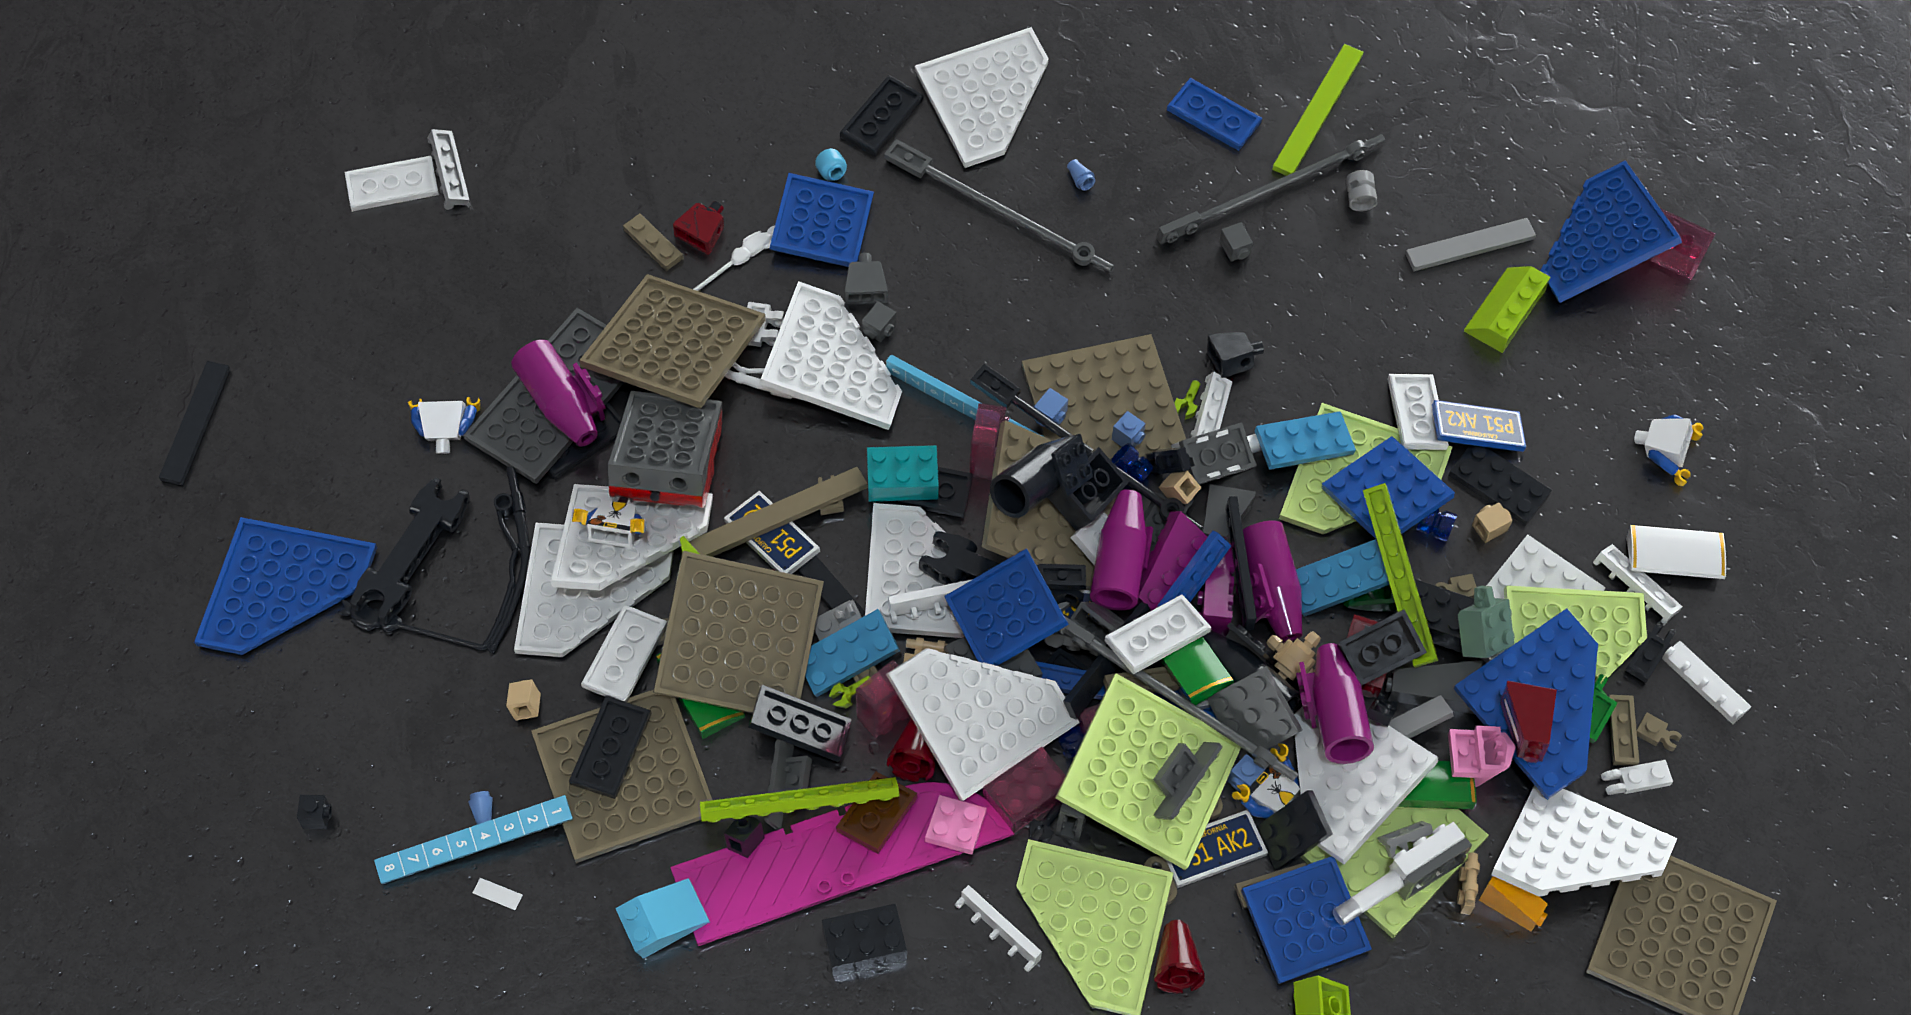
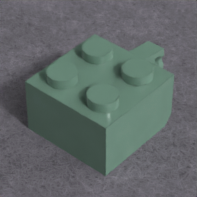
[1458,585,1515,658]

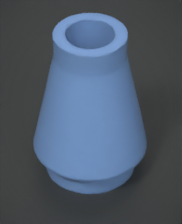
[1067,160,1095,190]
[468,791,493,825]

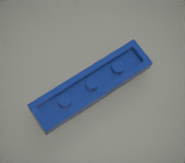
[1157,531,1231,607]

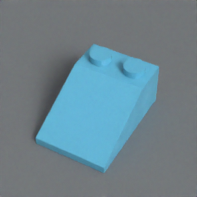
[615,878,710,958]

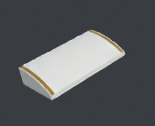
[1626,525,1726,579]

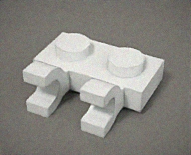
[747,302,784,347]

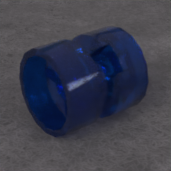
[1111,443,1153,482]
[1416,508,1458,542]

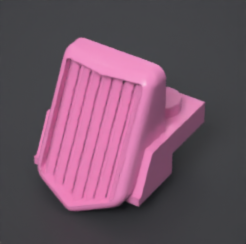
[1448,726,1516,787]

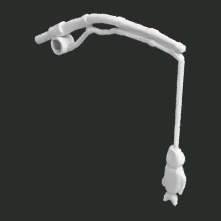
[693,225,805,401]

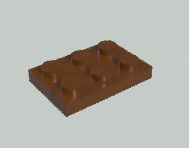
[836,771,918,854]

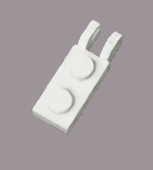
[1601,760,1673,795]

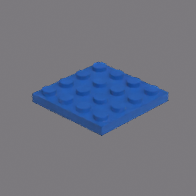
[770,173,874,267]
[1322,436,1455,540]
[944,548,1069,666]
[1241,856,1372,984]

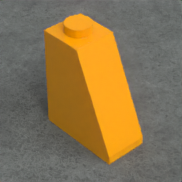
[1479,876,1548,932]

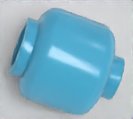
[815,149,847,181]

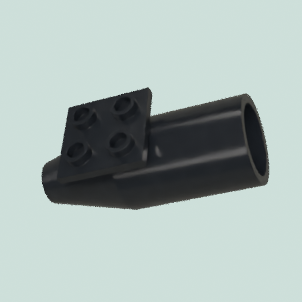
[990,434,1093,518]
[1203,623,1301,712]

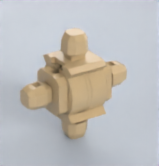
[1267,631,1321,682]

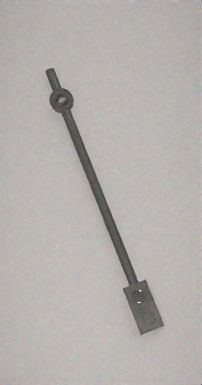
[1156,134,1385,245]
[884,139,1114,273]
[1057,617,1299,782]

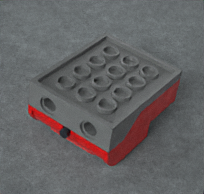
[608,391,722,508]

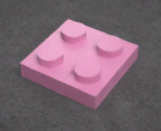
[925,795,987,855]

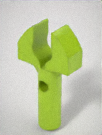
[1174,380,1200,420]
[829,676,872,708]

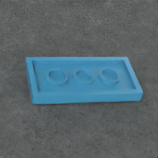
[1254,411,1356,470]
[1296,539,1390,617]
[805,609,900,697]

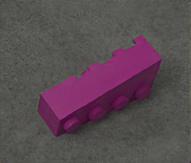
[1137,511,1207,611]
[1197,543,1234,637]

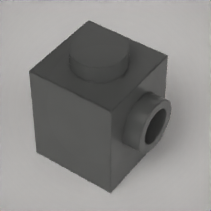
[1219,222,1253,261]
[862,301,896,342]

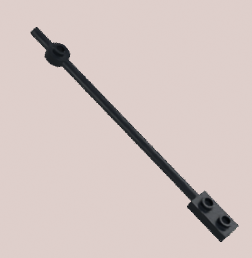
[970,364,1203,530]

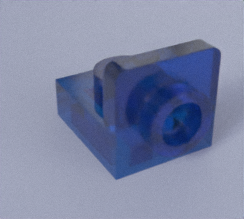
[1057,724,1084,759]

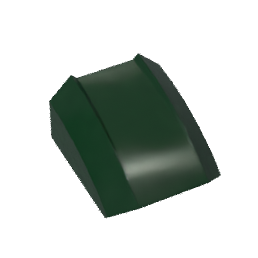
[1342,585,1397,611]

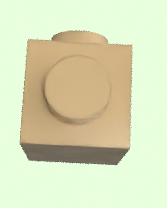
[1159,471,1201,504]
[1472,503,1512,543]
[506,679,541,721]

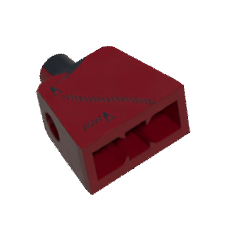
[673,201,724,255]

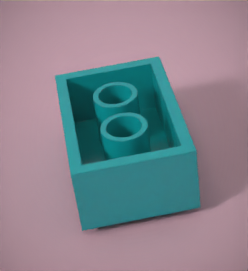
[867,445,939,502]

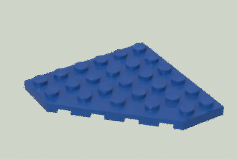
[1540,160,1682,303]
[194,517,377,655]
[1454,608,1598,800]

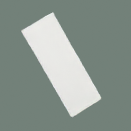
[473,878,523,910]

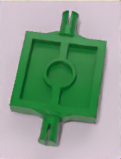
[1589,674,1618,743]

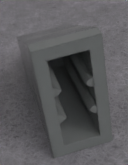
[1202,484,1256,542]

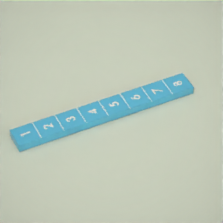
[886,355,1044,437]
[374,795,573,884]

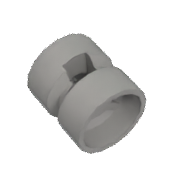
[1346,170,1377,211]

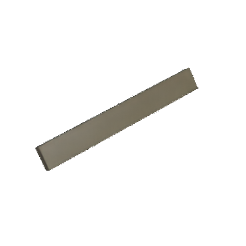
[689,467,868,557]

